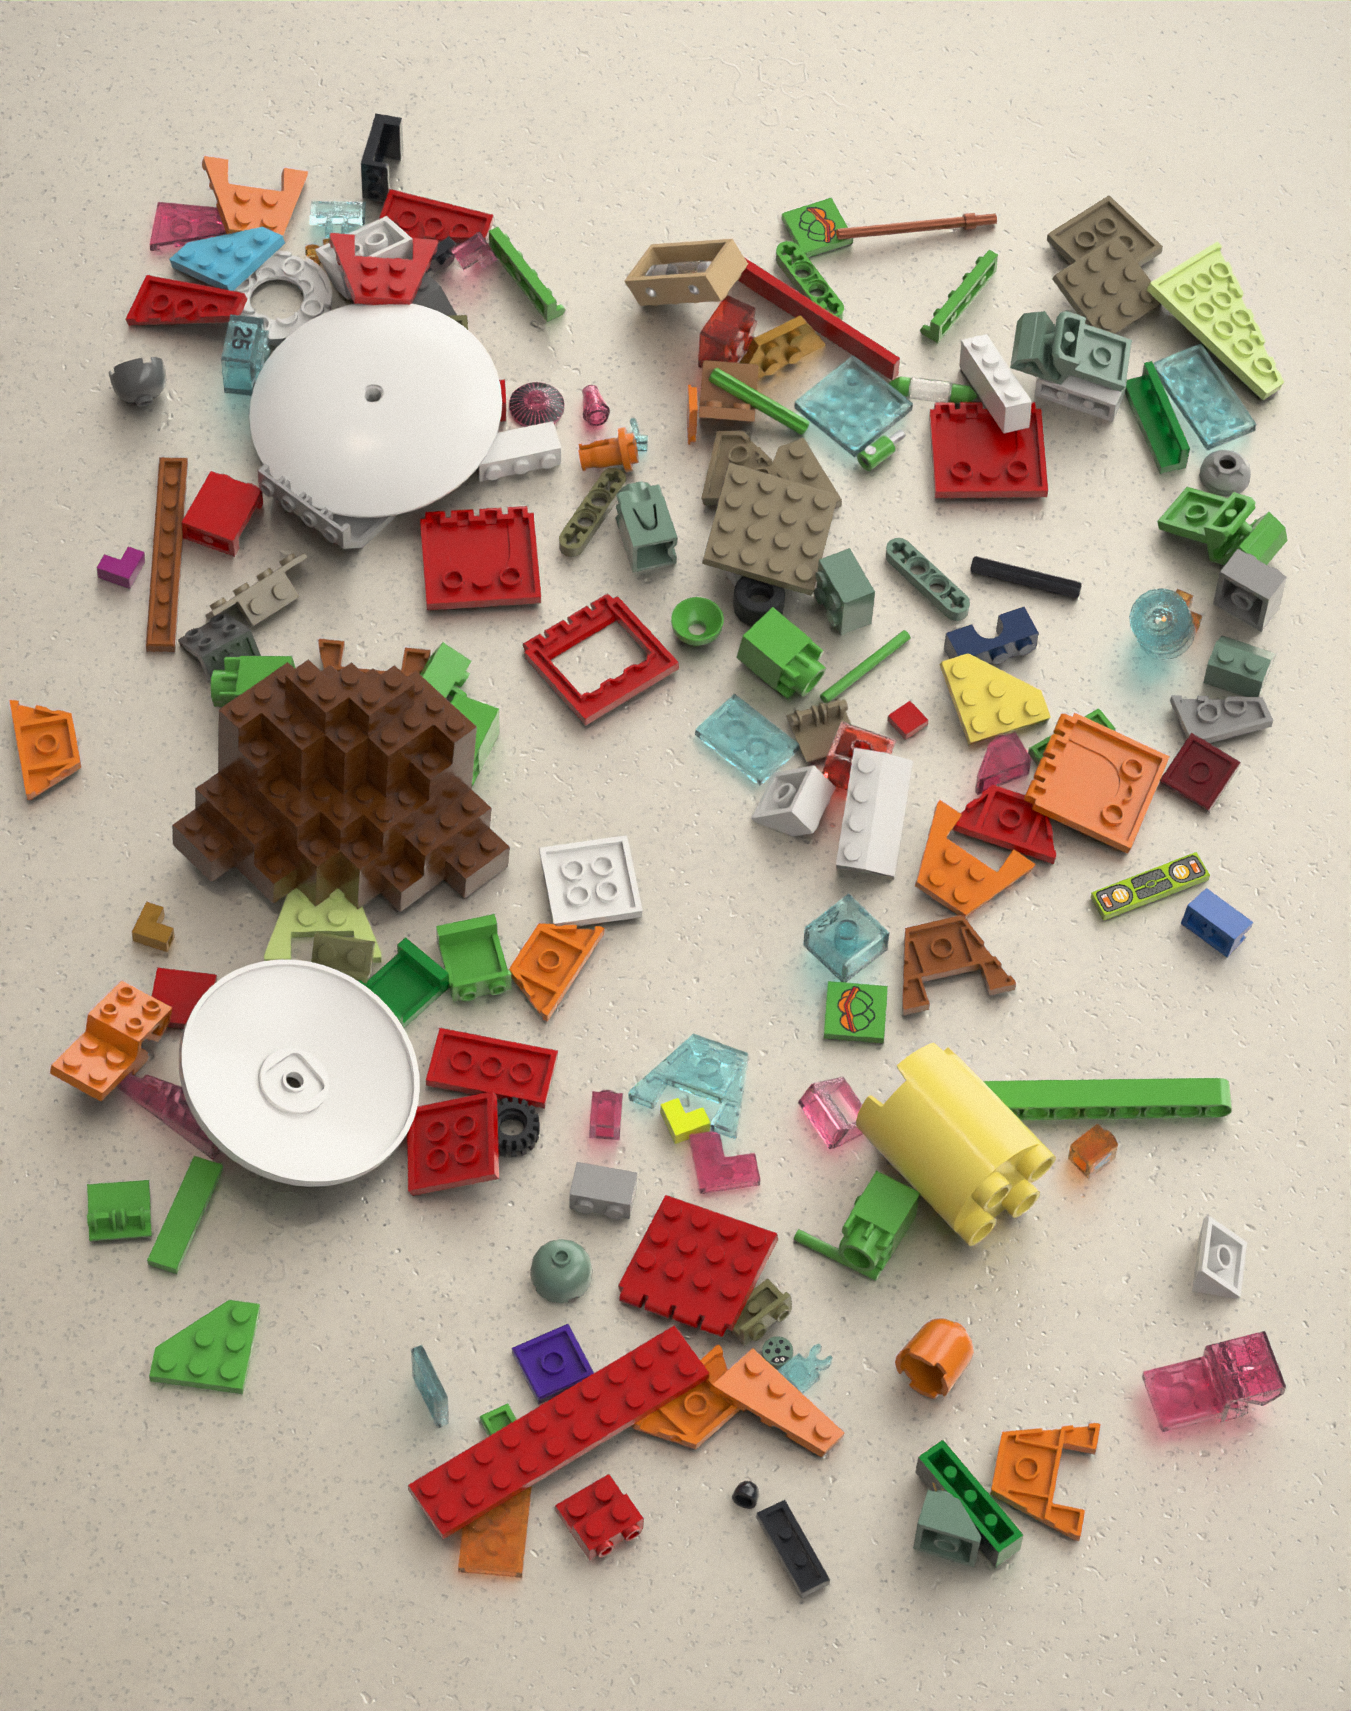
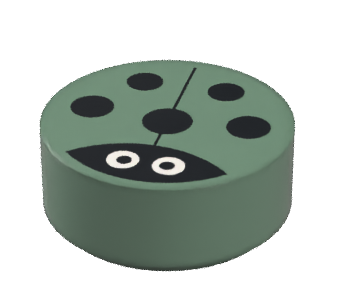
[762,1336,793,1370]

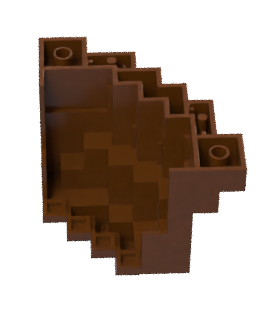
[172,659,510,912]

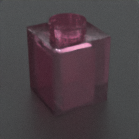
[589,1090,623,1140]

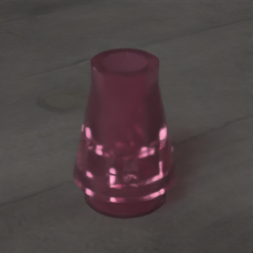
[582,385,610,426]

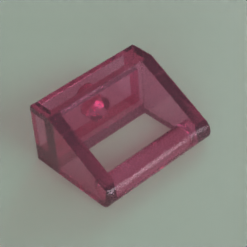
[798,1077,863,1149]

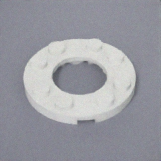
[228,250,332,346]

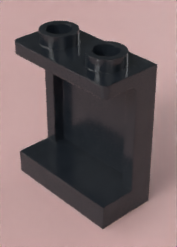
[361,113,403,202]

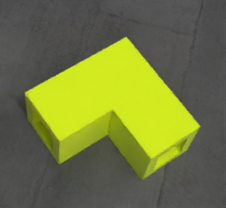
[660,1098,711,1144]

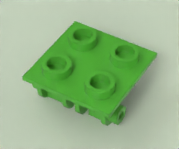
[87,1180,152,1241]

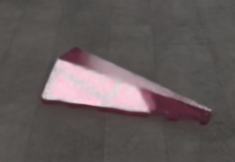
[116,1071,221,1161]

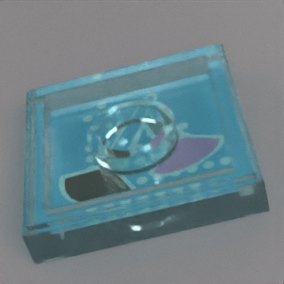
[411,1345,449,1428]

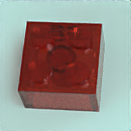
[698,295,757,368]

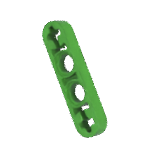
[776,241,844,320]

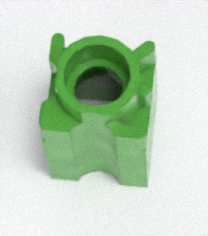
[736,607,827,699]
[211,656,296,707]
[451,693,500,786]
[839,1171,920,1271]

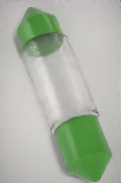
[888,376,977,404]

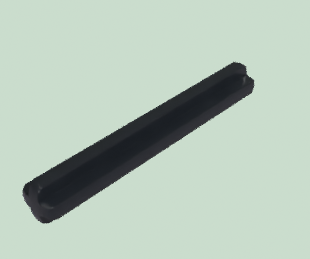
[970,556,1082,598]

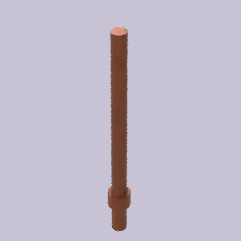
[836,213,997,240]

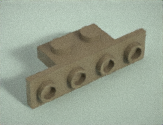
[205,553,308,628]

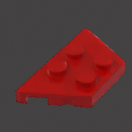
[952,784,1057,864]

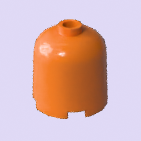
[895,1318,974,1399]

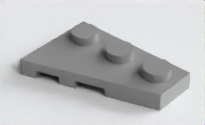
[1170,695,1273,743]

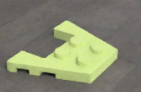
[264,888,382,963]

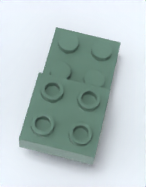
[1010,311,1132,392]

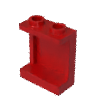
[181,471,264,557]

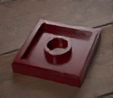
[1160,732,1241,813]

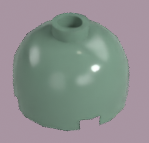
[530,1239,593,1303]

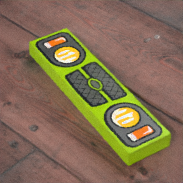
[1090,852,1210,921]

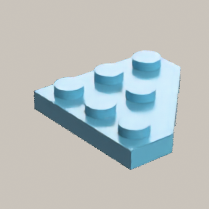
[169,227,285,291]

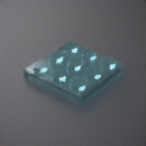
[794,355,913,457]

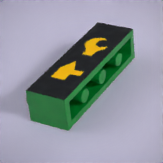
[915,1440,1024,1568]

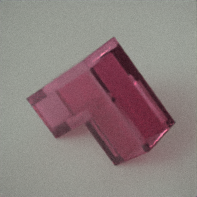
[451,232,497,270]

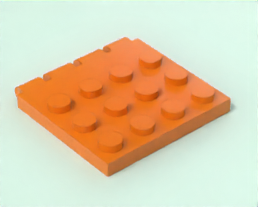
[1024,712,1170,854]

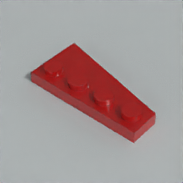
[379,189,494,243]
[125,275,248,326]

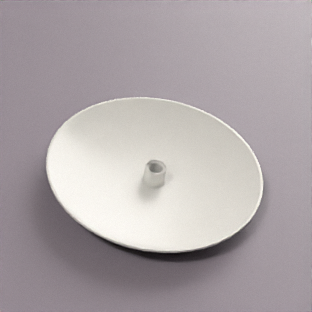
[249,304,502,518]

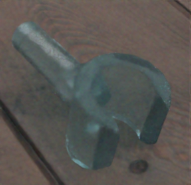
[630,418,648,452]

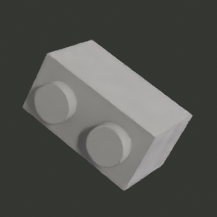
[569,1162,637,1219]

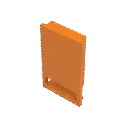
[687,385,698,445]

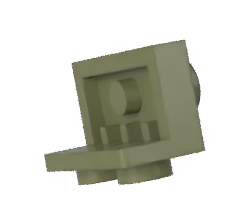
[730,1278,792,1346]

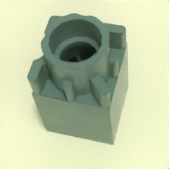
[615,481,678,573]

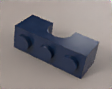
[944,607,1039,665]

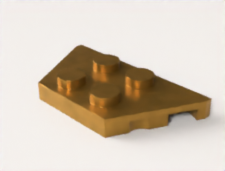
[740,315,825,379]

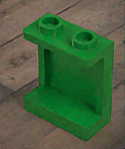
[358,937,449,1029]

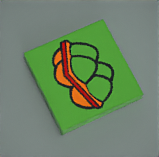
[781,197,853,258]
[823,981,888,1044]

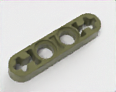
[559,467,626,557]

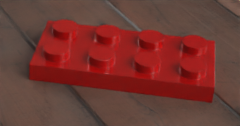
[426,1028,558,1109]

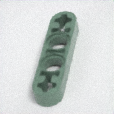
[885,538,970,621]

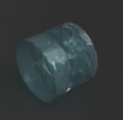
[1129,588,1196,660]

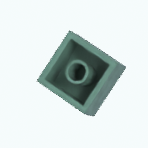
[814,548,875,635]

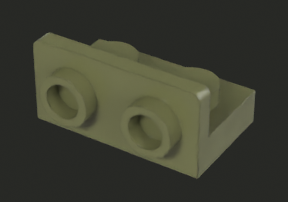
[311,932,375,983]

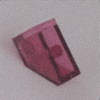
[975,732,1032,795]

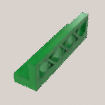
[1125,361,1190,474]

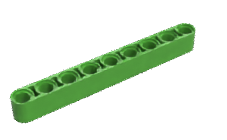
[983,1078,1232,1120]

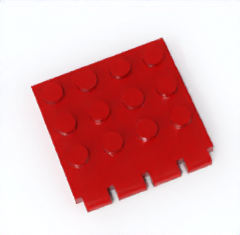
[929,402,1048,498]
[420,506,541,610]
[618,1195,779,1337]

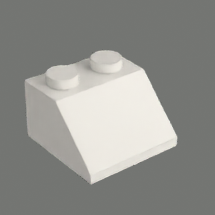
[751,765,836,837]

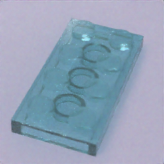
[1153,344,1257,451]

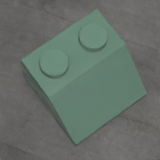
[1203,635,1276,697]
[913,1490,981,1567]

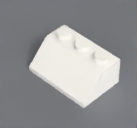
[315,216,413,300]

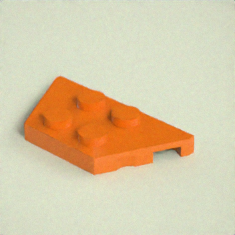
[9,700,81,800]
[509,923,604,1022]
[631,1344,741,1450]

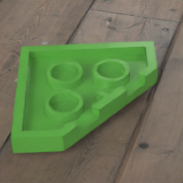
[149,1300,260,1394]

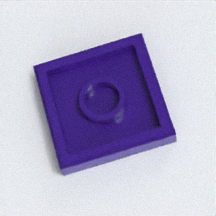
[512,1324,594,1405]

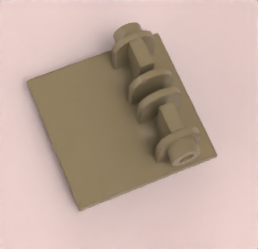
[786,698,861,763]

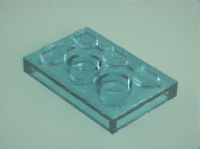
[695,693,799,786]

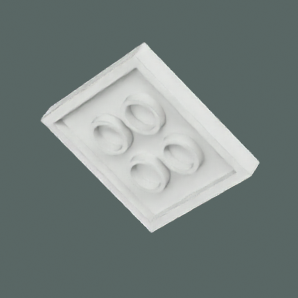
[539,835,643,926]

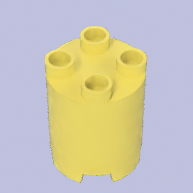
[856,1043,1056,1246]

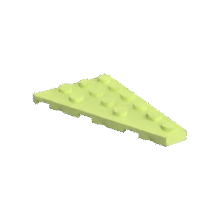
[1147,242,1284,400]

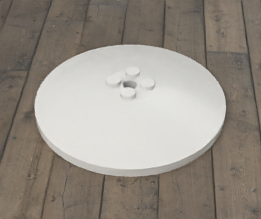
[179,960,420,1187]

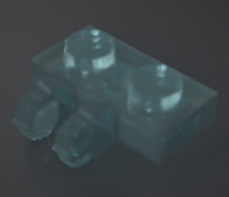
[310,201,366,238]

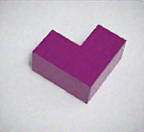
[96,546,146,589]

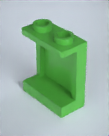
[436,914,512,1002]

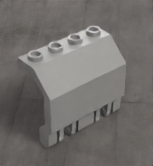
[257,464,396,549]

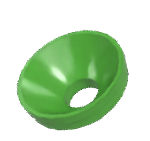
[671,597,724,645]

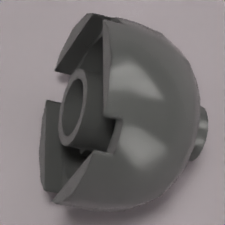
[109,357,167,407]

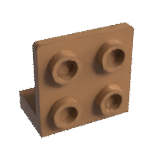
[699,360,759,422]

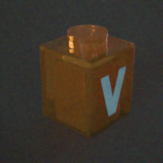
[1068,1123,1119,1179]

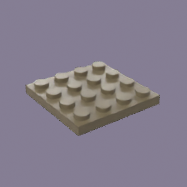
[702,462,838,596]

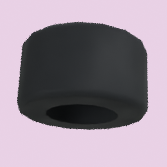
[733,576,785,626]

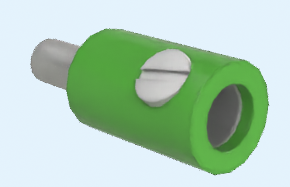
[857,429,906,471]

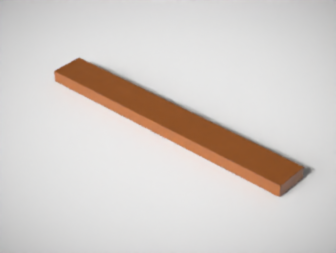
[146,457,188,652]

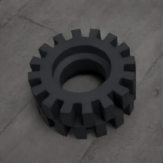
[497,1097,540,1158]

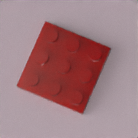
[407,1091,499,1196]

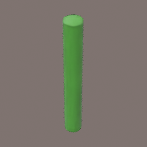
[794,1229,881,1281]

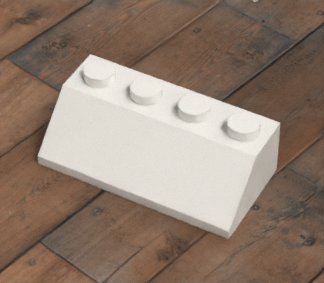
[836,748,913,877]

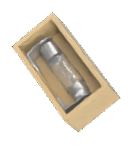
[624,239,748,306]

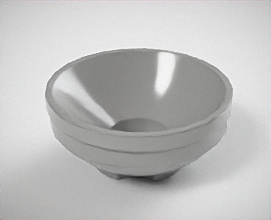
[1199,450,1251,497]

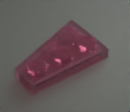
[149,202,226,251]

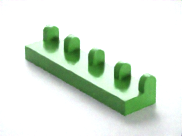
[489,227,566,322]
[920,250,998,343]

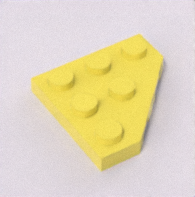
[939,653,1051,745]

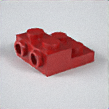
[555,1474,644,1561]

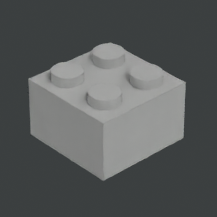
[1213,549,1287,632]

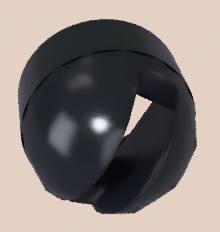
[732,1481,760,1509]

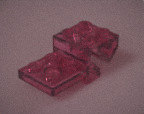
[1142,1331,1286,1433]

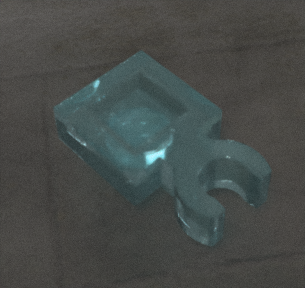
[777,1344,833,1394]

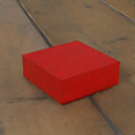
[887,701,929,740]

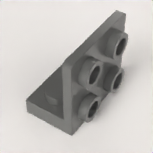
[178,613,261,684]

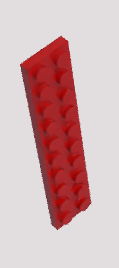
[408,1325,710,1540]

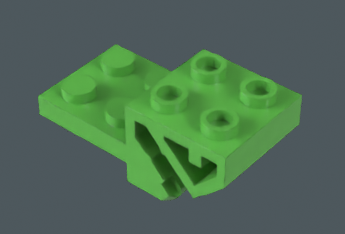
[1157,487,1288,565]

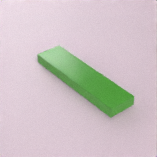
[147,1155,223,1274]

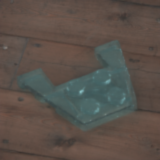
[628,1033,749,1140]

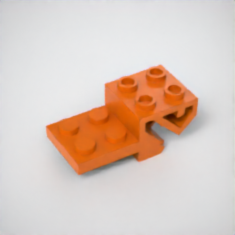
[50,980,172,1101]

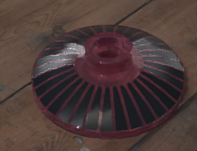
[509,382,565,427]

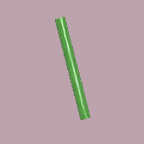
[820,630,911,704]

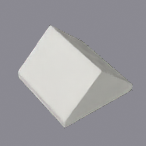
[1192,1216,1247,1299]

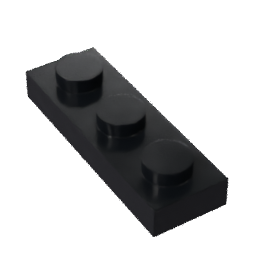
[756,1500,830,1598]

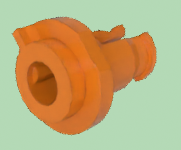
[578,427,639,473]

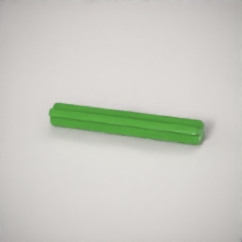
[709,368,810,435]

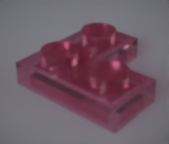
[689,1130,761,1194]

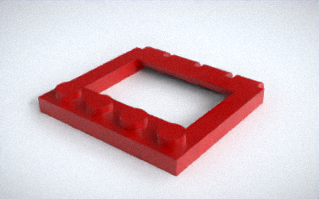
[522,593,679,726]

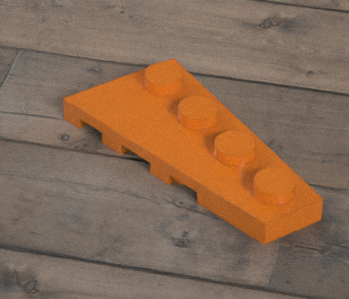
[709,1348,845,1457]

